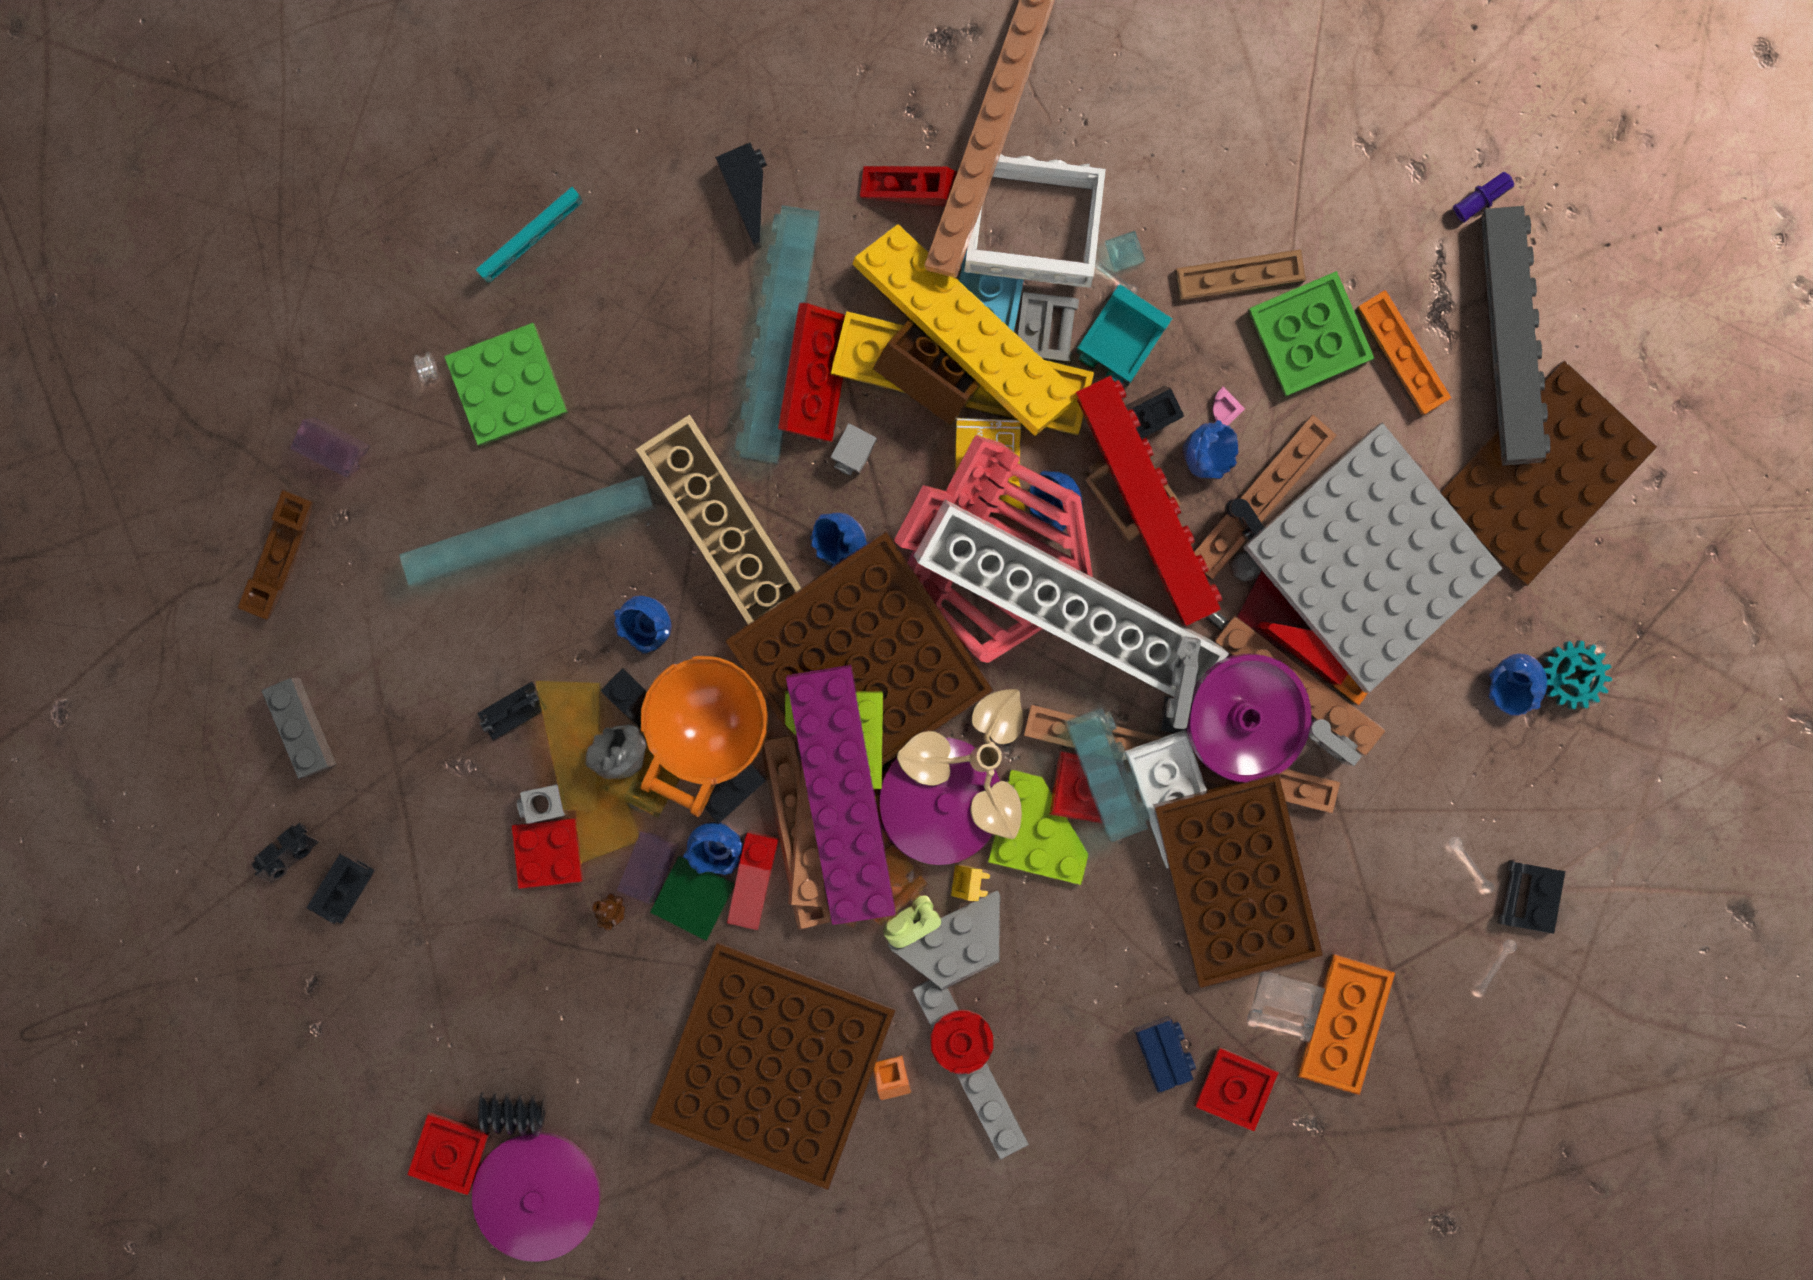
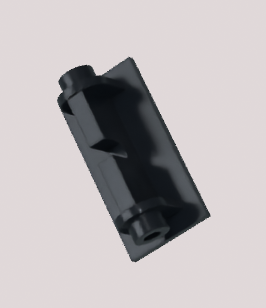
[477,682,548,741]
[251,822,319,883]

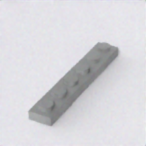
[912,980,1029,1160]

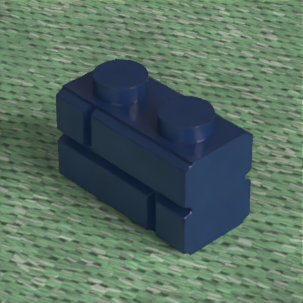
[1134,1016,1196,1092]

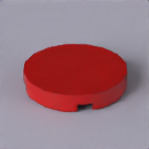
[930,1009,994,1074]

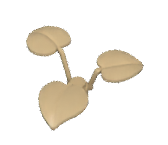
[897,689,1023,839]

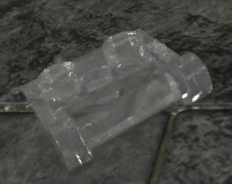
[1247,971,1325,1043]

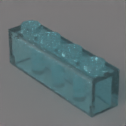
[1064,707,1150,842]

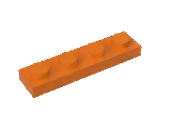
[1357,290,1451,416]

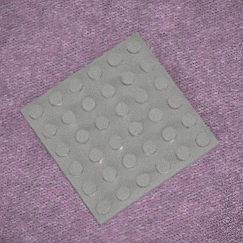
[1243,423,1502,693]

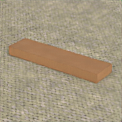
[1175,249,1306,301]

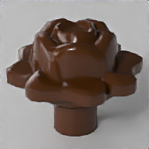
[592,893,625,931]

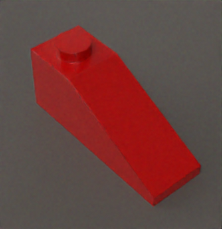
[860,166,958,207]
[1257,622,1348,685]
[727,830,779,930]

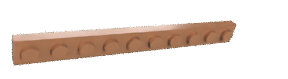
[924,0,1055,278]
[1023,705,1340,813]

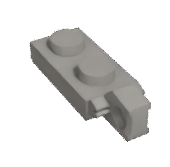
[1166,636,1201,729]

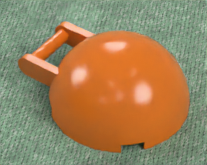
[641,656,768,817]

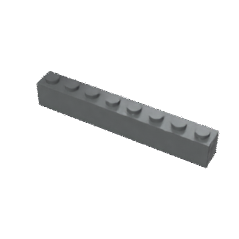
[1481,206,1550,466]

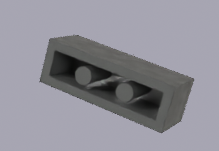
[261,678,337,779]

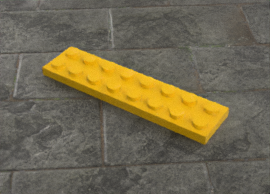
[852,224,1078,436]
[831,311,1094,435]

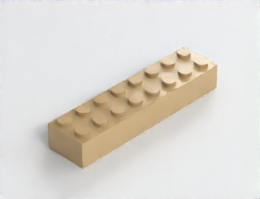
[636,415,801,624]

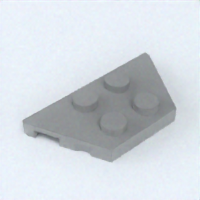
[888,890,1001,990]

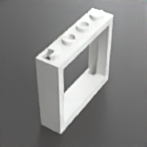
[964,154,1106,288]

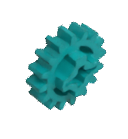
[1543,640,1612,709]

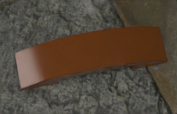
[238,490,313,620]

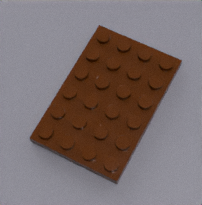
[1440,360,1657,586]
[1153,773,1323,988]

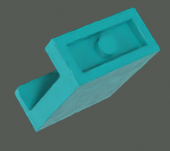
[1075,284,1173,386]

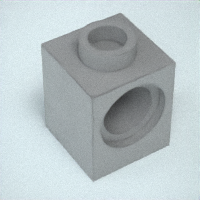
[831,423,877,476]
[517,783,568,824]

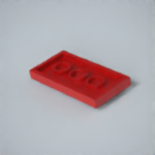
[778,303,845,442]

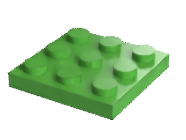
[1248,271,1374,397]
[444,323,568,446]

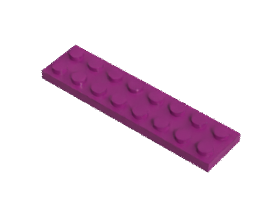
[786,665,896,925]

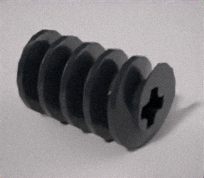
[478,1092,547,1137]

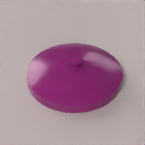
[1187,653,1311,782]
[876,737,1000,865]
[472,1132,601,1262]

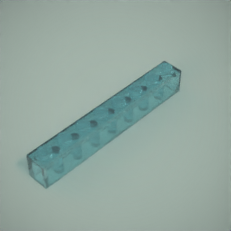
[735,205,821,465]
[399,475,656,586]

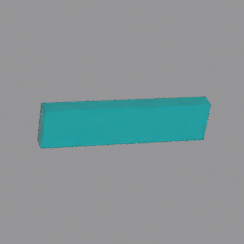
[476,187,583,283]

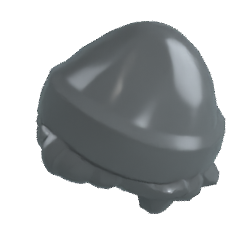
[585,724,646,779]

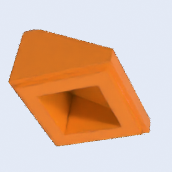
[873,1056,911,1100]

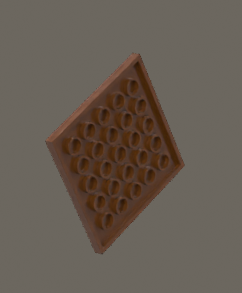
[725,531,994,766]
[649,942,896,1190]

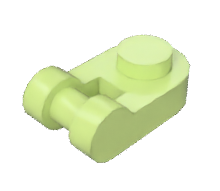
[883,895,941,948]

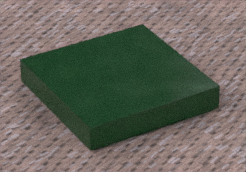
[650,855,735,941]

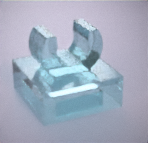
[1104,231,1145,272]

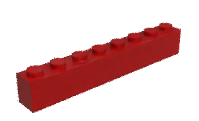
[1075,376,1222,626]

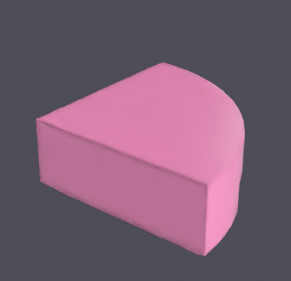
[1212,387,1245,425]

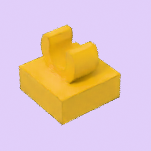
[951,864,990,901]

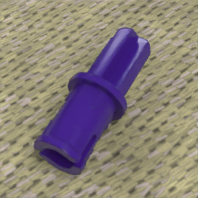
[1453,172,1515,222]

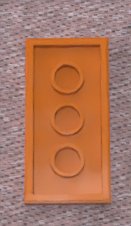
[1297,954,1395,1095]

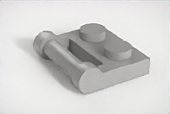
[1018,292,1079,363]
[1308,718,1362,766]

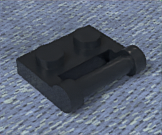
[1497,861,1566,934]

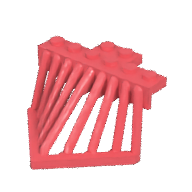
[894,435,1093,663]

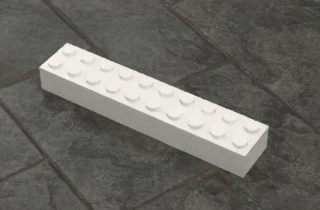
[914,499,1229,697]

